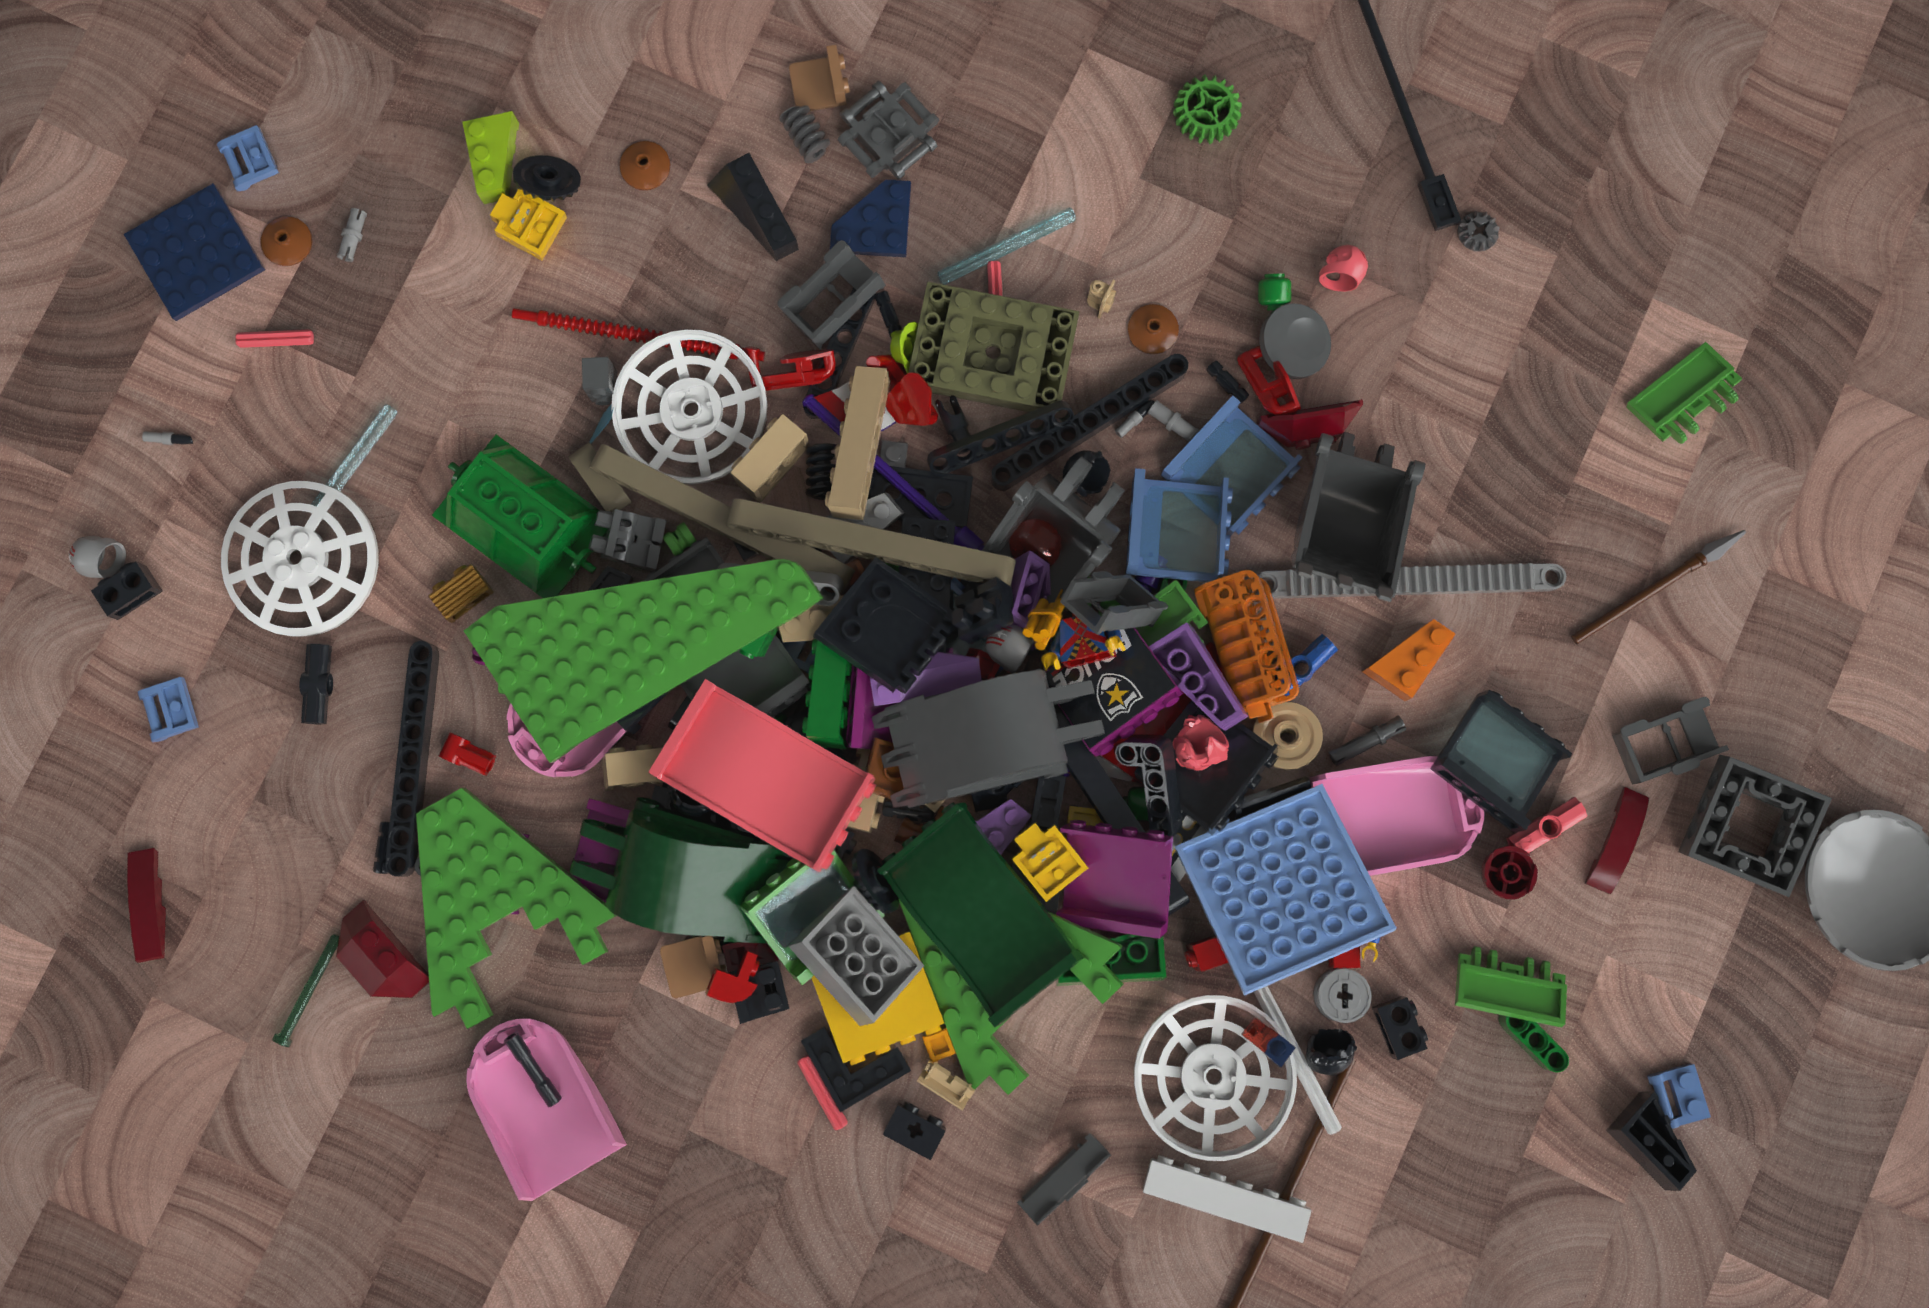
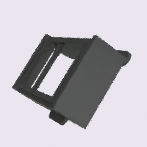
[777,240,886,349]
[1060,571,1168,635]
[1612,697,1729,785]
[1017,1133,1112,1226]

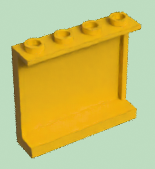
[812,932,945,1065]

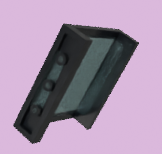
[1430,690,1572,833]

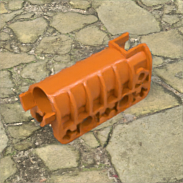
[1194,570,1299,723]

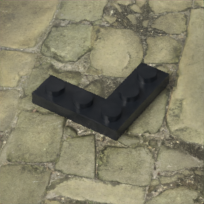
[801,1027,911,1112]

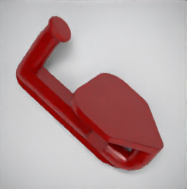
[1237,345,1301,415]
[745,346,836,391]
[866,354,938,426]

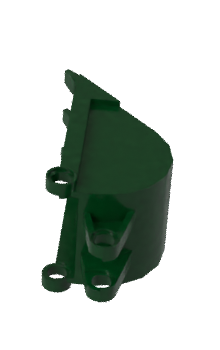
[570,797,796,943]

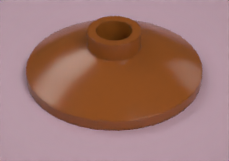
[620,141,670,190]
[260,216,312,266]
[1128,304,1179,355]

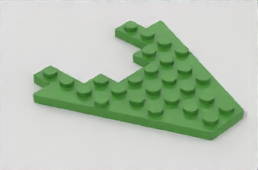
[416,788,616,1029]
[899,899,1124,1095]

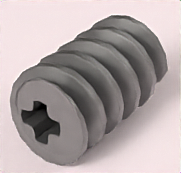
[779,105,830,163]

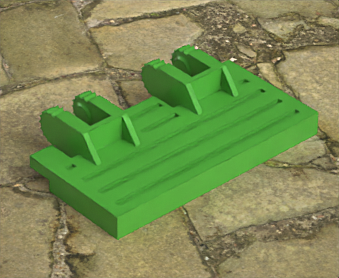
[1626,342,1742,444]
[1136,580,1208,646]
[1455,946,1567,1028]

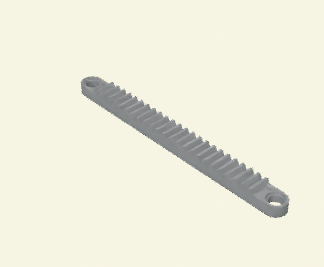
[1255,563,1566,599]

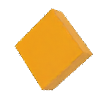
[922,1028,956,1062]

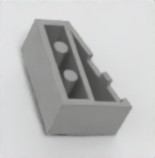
[827,493,904,564]

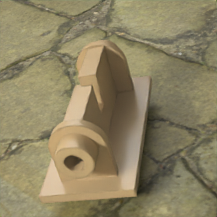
[1087,280,1117,319]
[917,1060,975,1110]

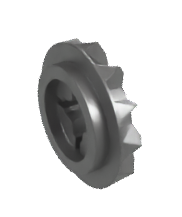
[1458,211,1500,252]

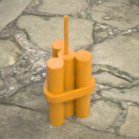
[1022,589,1065,651]

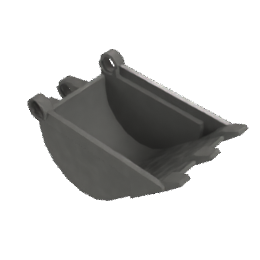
[1291,432,1426,602]
[949,457,1125,656]
[872,669,1105,808]

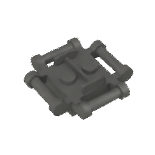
[837,81,940,179]

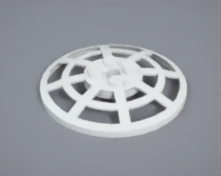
[611,330,768,484]
[221,481,379,637]
[1134,995,1297,1161]

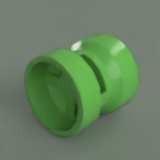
[663,522,697,556]

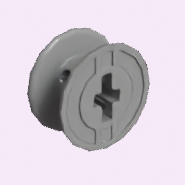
[1313,968,1372,1023]

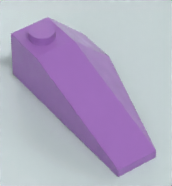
[870,652,982,706]

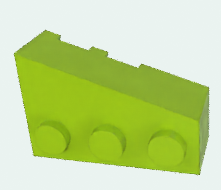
[462,111,519,204]

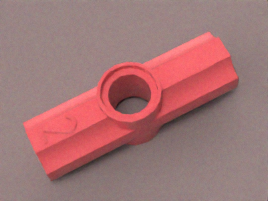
[1506,797,1588,853]

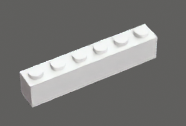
[1142,1155,1312,1243]

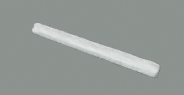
[1254,986,1341,1135]

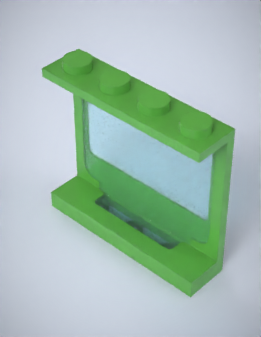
[740,850,885,985]

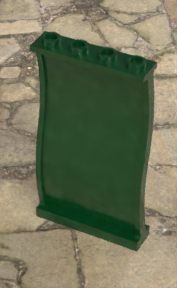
[877,802,1084,1028]

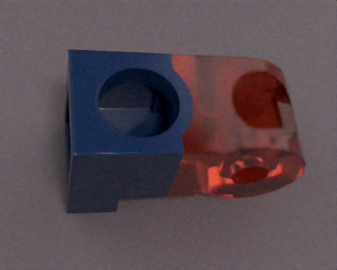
[1241,1017,1296,1067]

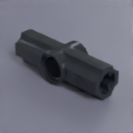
[299,644,333,725]

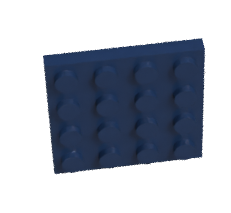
[124,183,266,321]

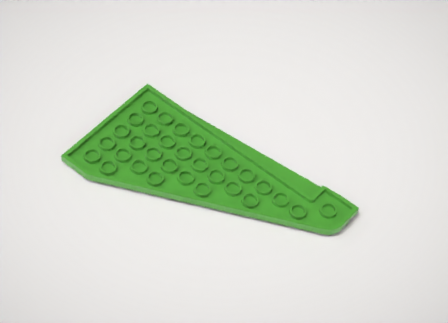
[464,559,823,763]

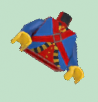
[1041,613,1126,671]

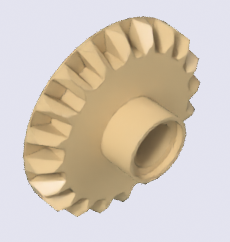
[1253,702,1323,770]

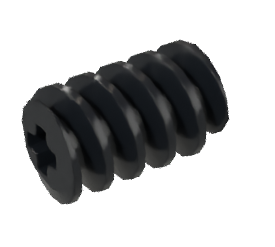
[806,443,837,500]

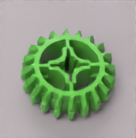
[1173,75,1242,145]

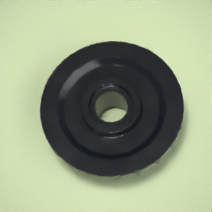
[513,155,581,202]
[852,849,900,914]

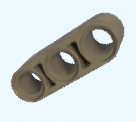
[568,442,632,512]

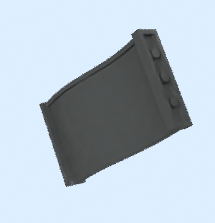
[642,537,812,718]

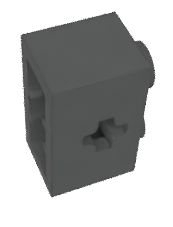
[582,357,617,406]

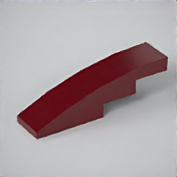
[127,848,166,963]

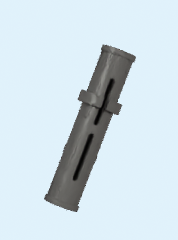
[1328,715,1406,767]

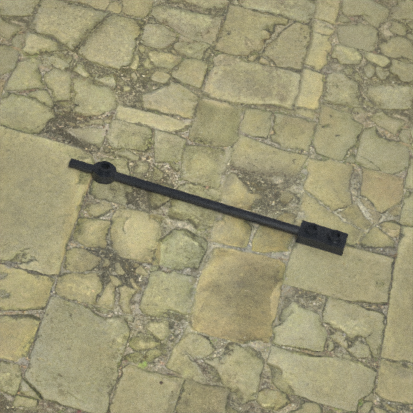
[1358,0,1461,231]

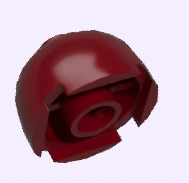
[1481,846,1538,900]

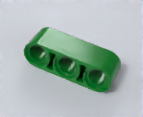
[1498,1015,1569,1073]

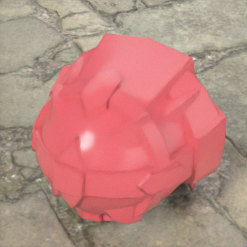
[1173,715,1229,771]

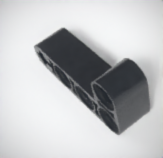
[1115,734,1182,837]

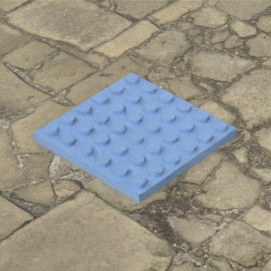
[1175,784,1396,996]

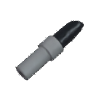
[1115,400,1155,438]
[142,431,193,445]

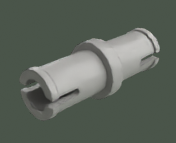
[337,208,367,262]
[1148,400,1199,442]

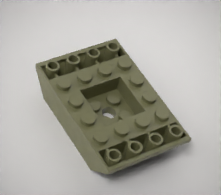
[908,282,1080,412]

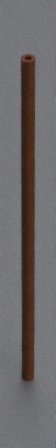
[1228,1058,1357,1308]

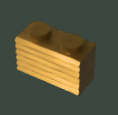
[428,564,494,623]

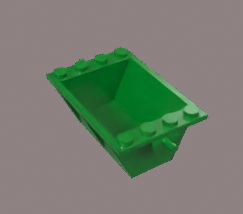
[432,434,607,598]

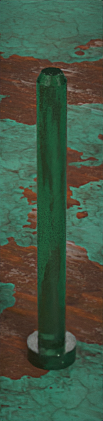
[272,934,339,1048]

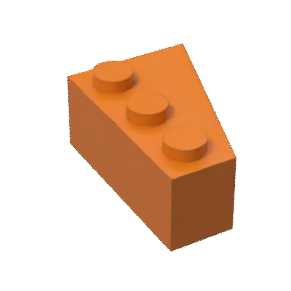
[1362,619,1456,701]

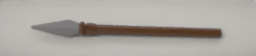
[1571,530,1746,644]

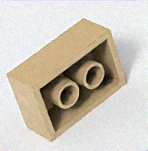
[730,414,810,503]

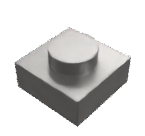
[880,440,908,468]

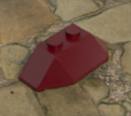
[1257,399,1363,450]
[336,900,429,998]

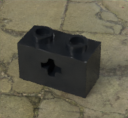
[883,1101,946,1160]

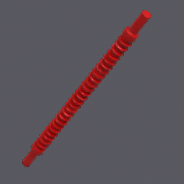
[512,308,766,362]

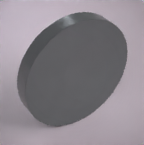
[1259,303,1331,379]

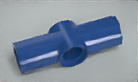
[1275,634,1338,696]

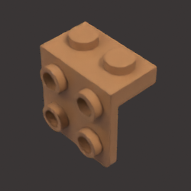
[789,45,850,111]
[660,936,727,998]

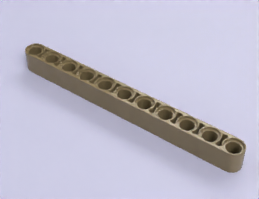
[589,444,855,595]
[726,499,1016,587]

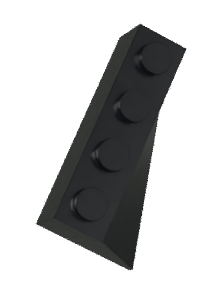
[707,153,799,261]

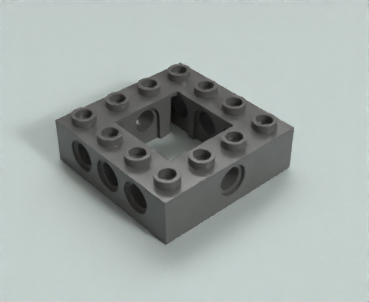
[1678,755,1832,897]

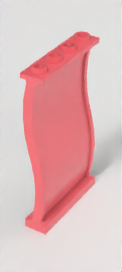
[648,679,876,873]

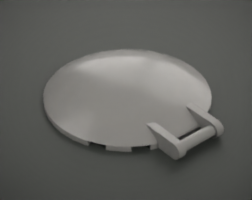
[1805,810,1929,971]

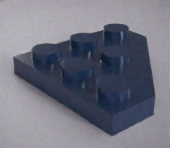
[830,180,911,258]

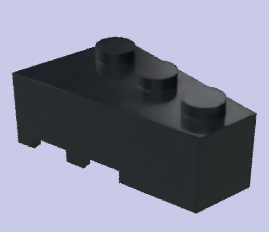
[1606,1091,1697,1191]

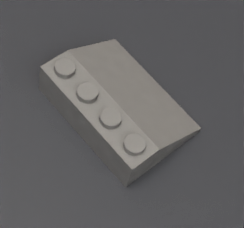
[788,886,924,1026]

